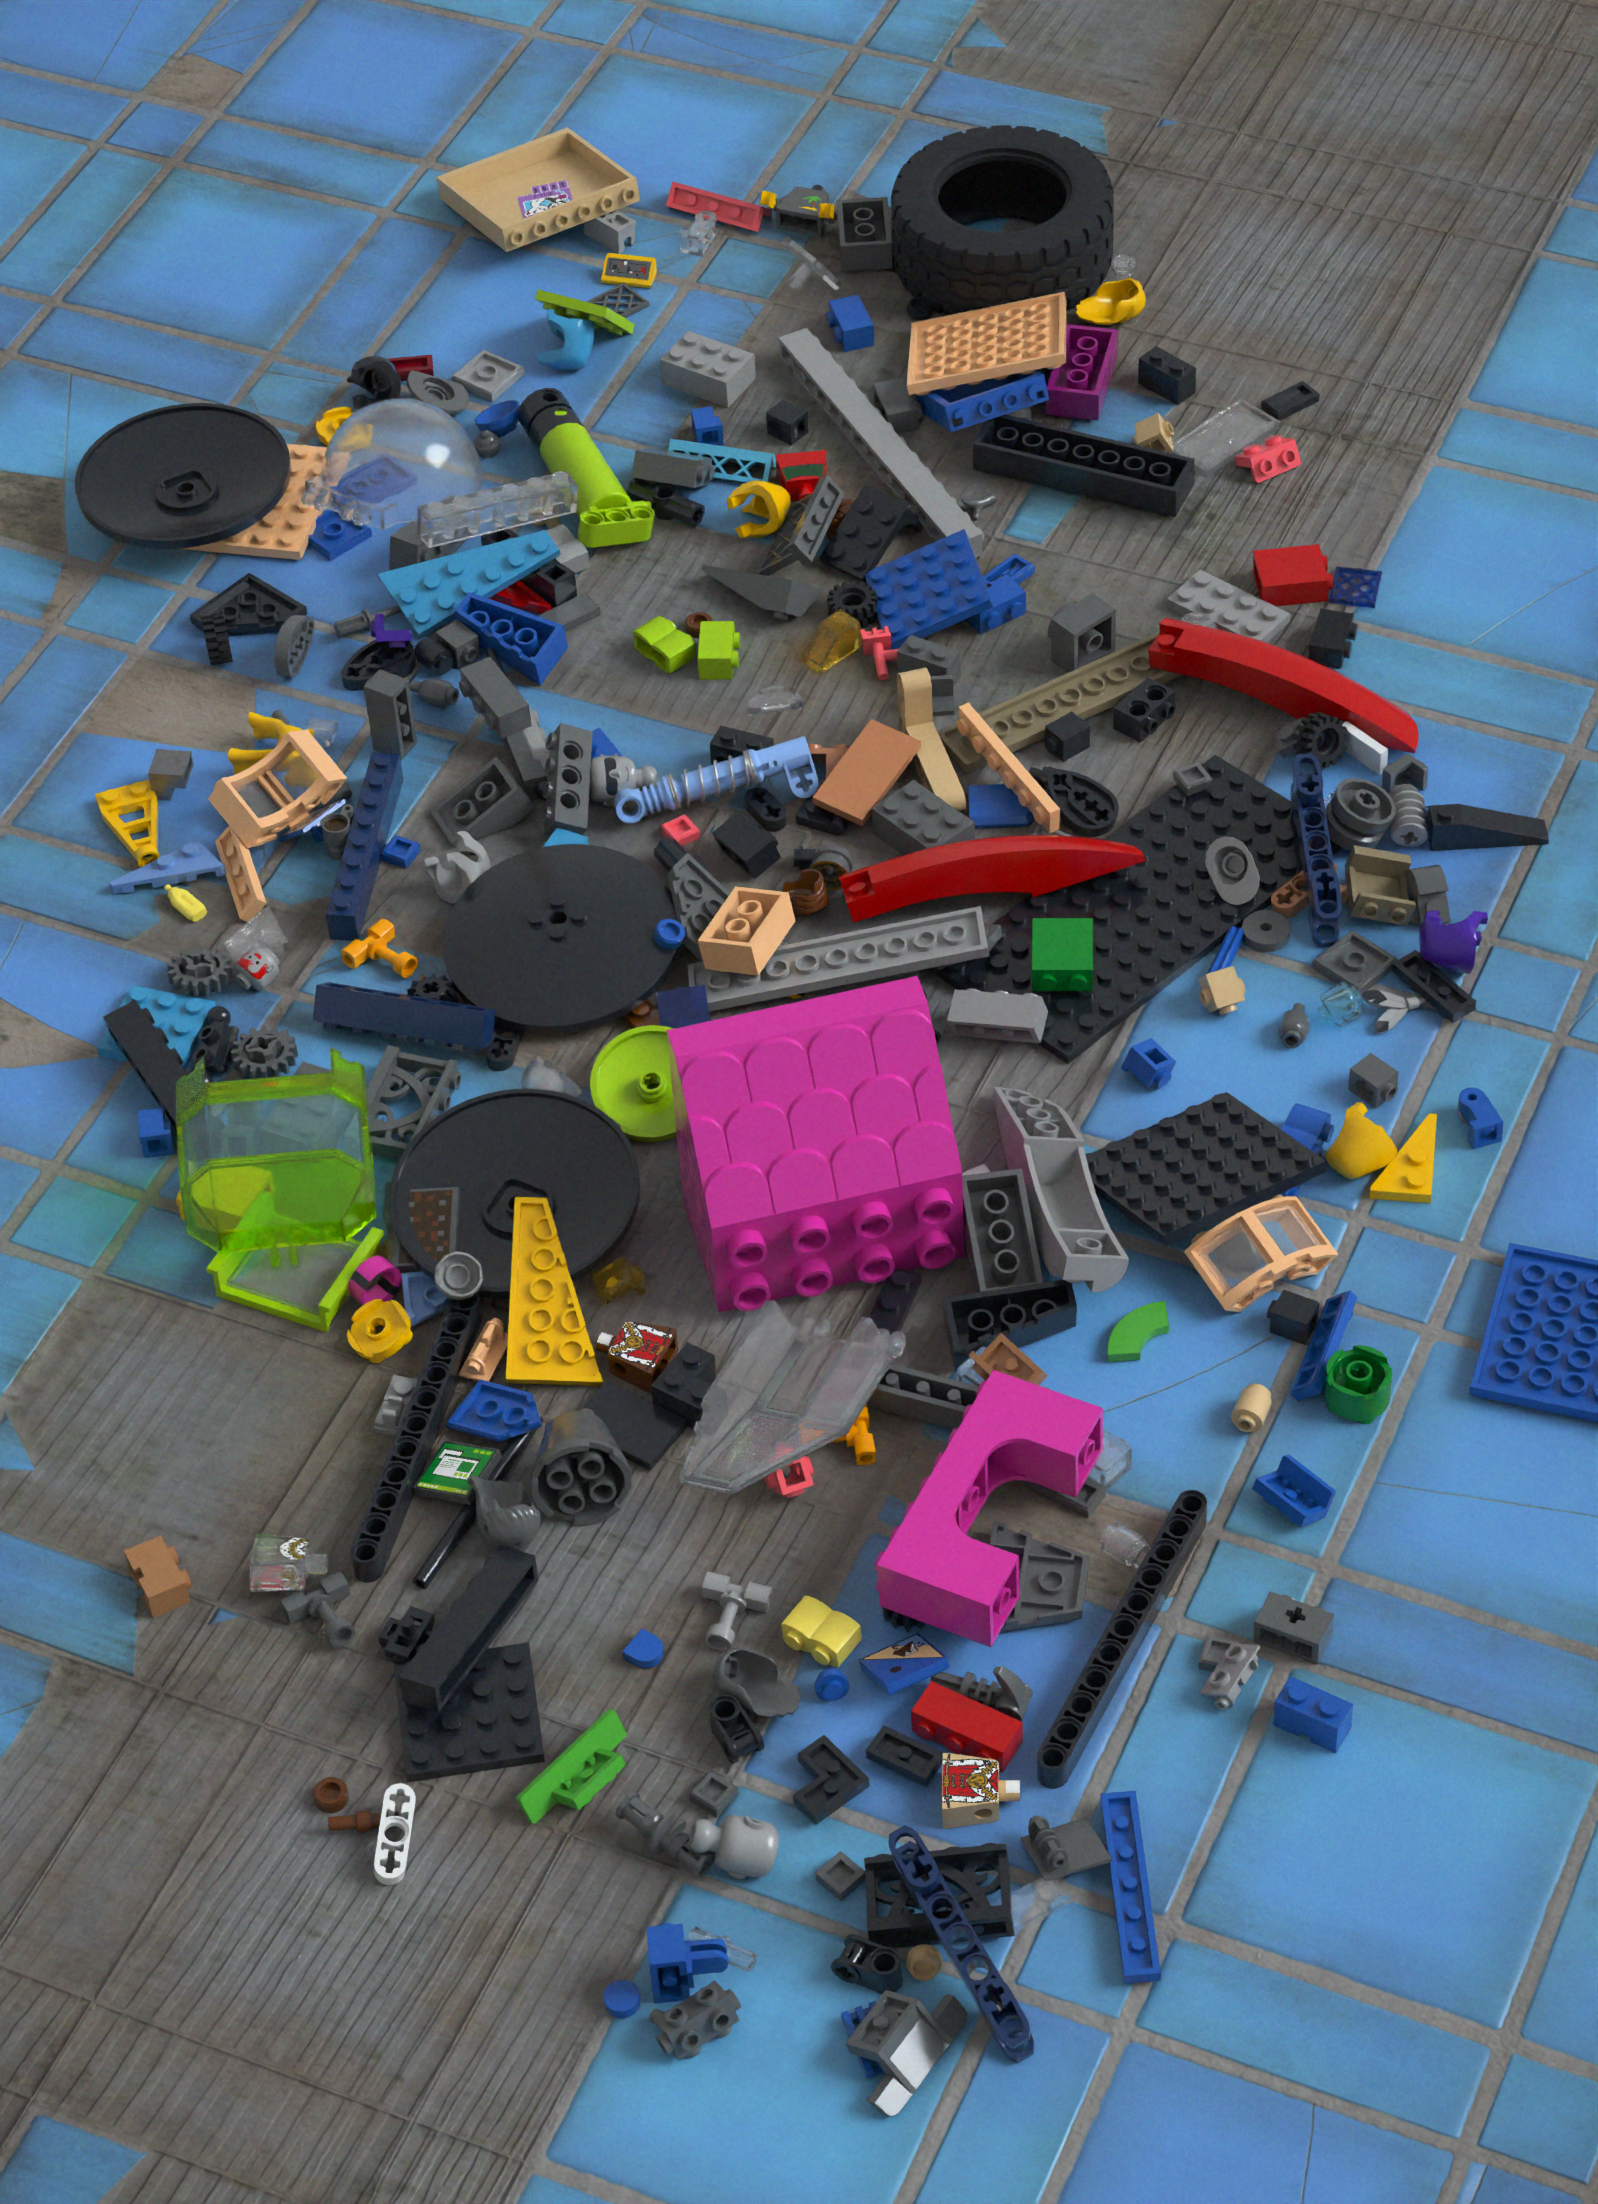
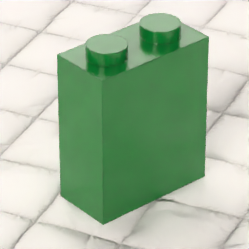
[1032,918,1093,991]

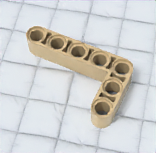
[897,667,966,811]

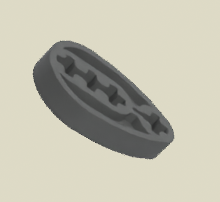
[274,615,315,677]

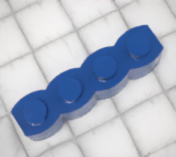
[1263,1103,1334,1202]

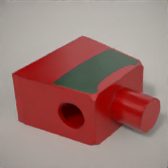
[775,450,827,502]

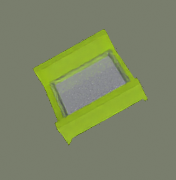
[206,1192,384,1333]

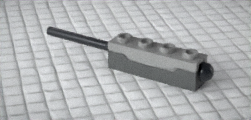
[486,648,549,801]

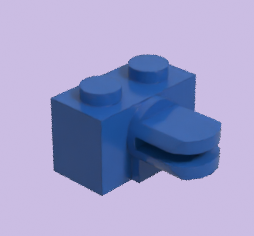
[646,1923,728,2003]

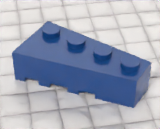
[455,592,568,686]

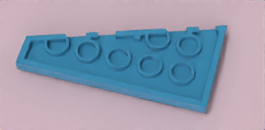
[377,530,561,639]

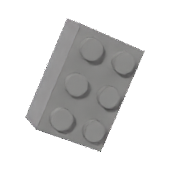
[660,331,756,408]

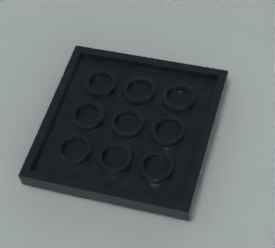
[394,1642,545,1783]

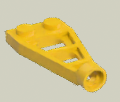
[95,780,160,867]

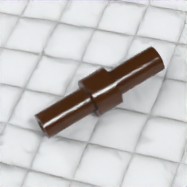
[328,1810,399,1833]

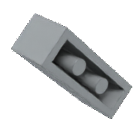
[947,988,1048,1043]

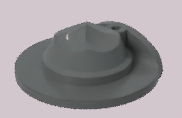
[407,370,469,414]

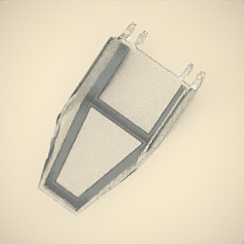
[678,1300,906,1495]

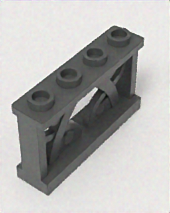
[344,1045,462,1160]

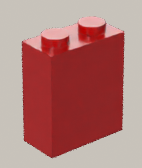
[1252,544,1333,606]

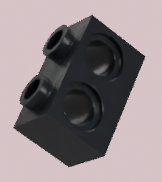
[1113,677,1176,743]

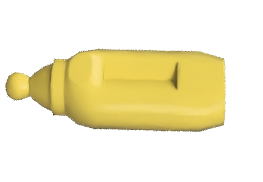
[164,884,207,922]

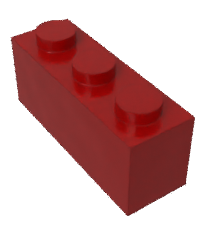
[911,1681,1023,1772]

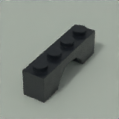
[481,524,577,608]

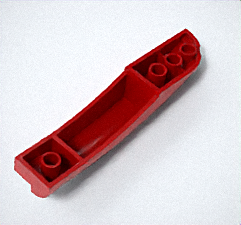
[1148,618,1419,754]
[839,835,1146,923]

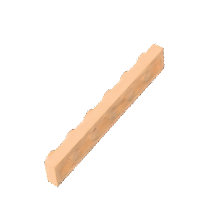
[957,703,1060,834]

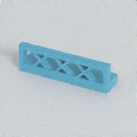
[668,438,776,483]

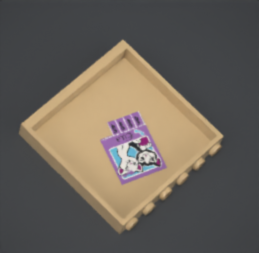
[436,127,640,252]

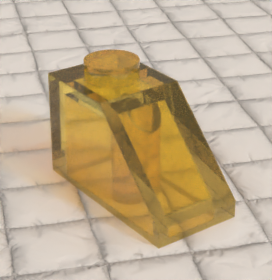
[801,609,861,674]

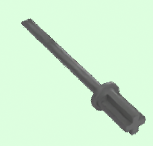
[334,605,401,638]

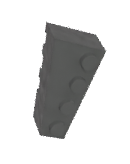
[389,495,479,571]

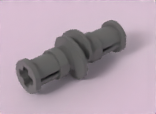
[615,1791,715,1879]

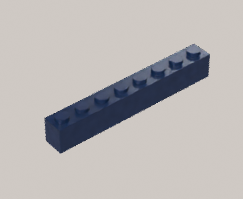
[326,753,403,941]

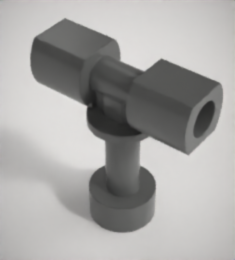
[279,1571,355,1647]

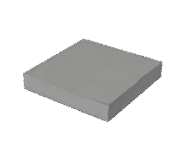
[451,350,525,402]

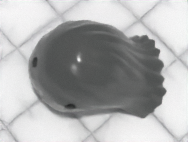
[468,1476,541,1550]

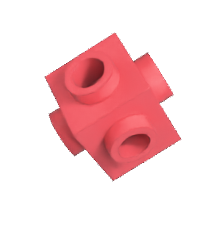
[764,1447,814,1498]

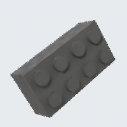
[962,1168,1044,1293]

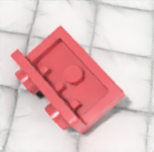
[1234,435,1301,483]

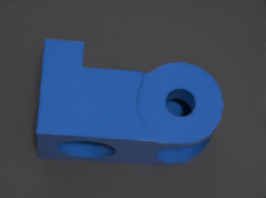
[1457,1087,1503,1149]

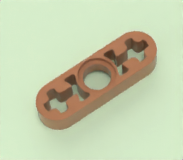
[1271,863,1337,918]

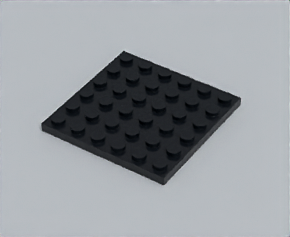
[1085,1092,1328,1246]

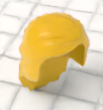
[1076,278,1146,325]

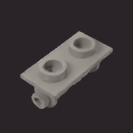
[1200,1643,1260,1711]

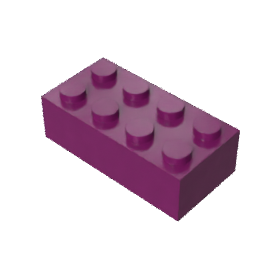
[1046,324,1118,420]

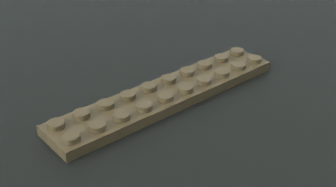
[938,632,1182,773]

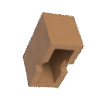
[124,1535,192,1618]

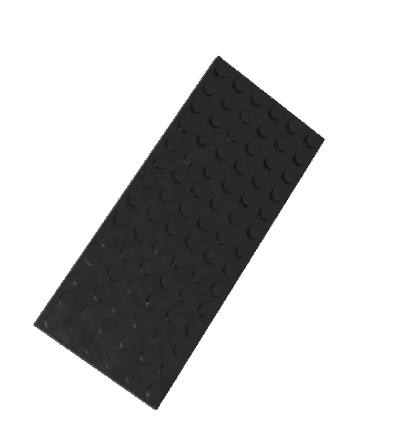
[936,755,1342,1064]

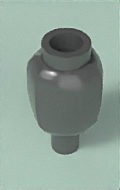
[409,678,459,708]
[1278,1003,1310,1048]

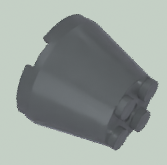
[531,1408,632,1525]

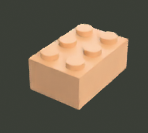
[698,886,795,975]

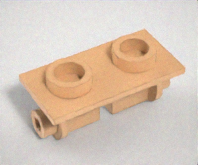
[459,1318,508,1382]

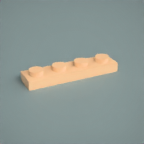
[215,826,266,922]

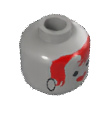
[235,947,280,991]

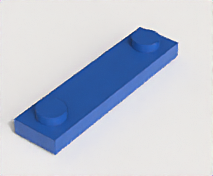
[1291,1290,1358,1401]

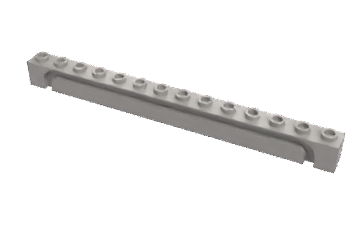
[779,328,985,557]

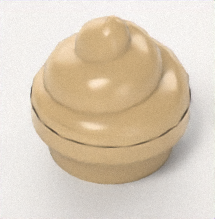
[906,1944,942,1981]

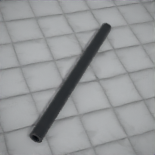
[413,1414,543,1589]

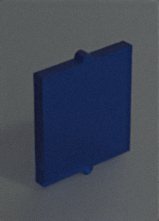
[656,985,711,1029]

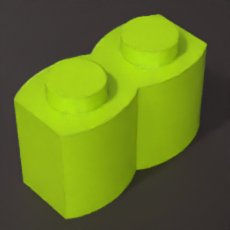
[633,616,695,674]

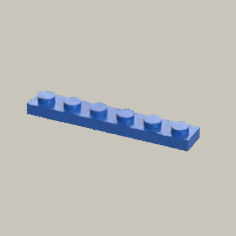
[1100,1791,1161,1984]

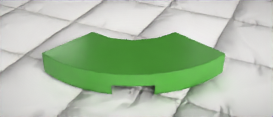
[1108,1301,1169,1362]

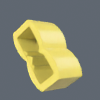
[781,1596,862,1668]

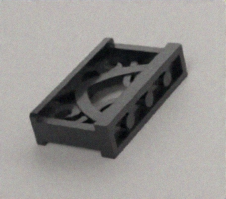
[864,1843,1015,1948]

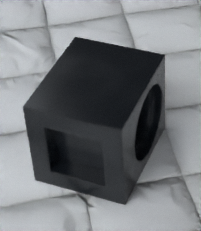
[766,400,809,446]

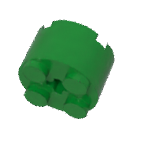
[1324,1345,1392,1424]

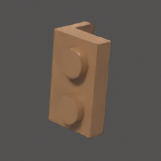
[968,1333,1048,1385]

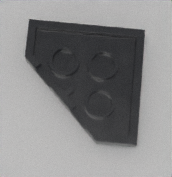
[190,573,307,633]

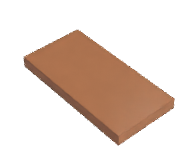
[812,719,921,826]

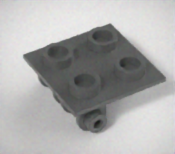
[1021,1816,1112,1882]

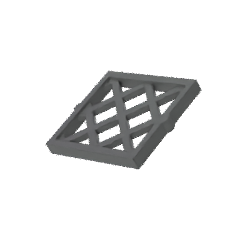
[587,283,649,318]

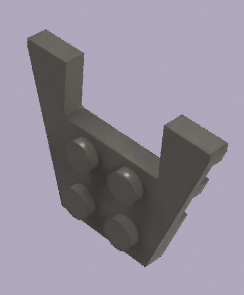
[989,1521,1090,1632]

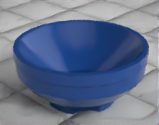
[475,400,520,437]

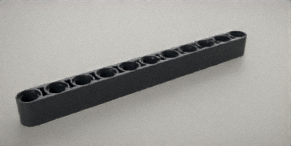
[350,1292,482,1583]
[1037,1490,1207,1789]

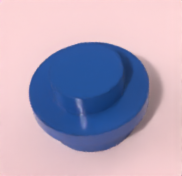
[814,1668,849,1701]

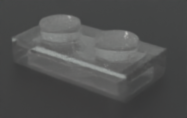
[991,1878,1071,1934]

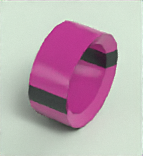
[348,1256,402,1305]

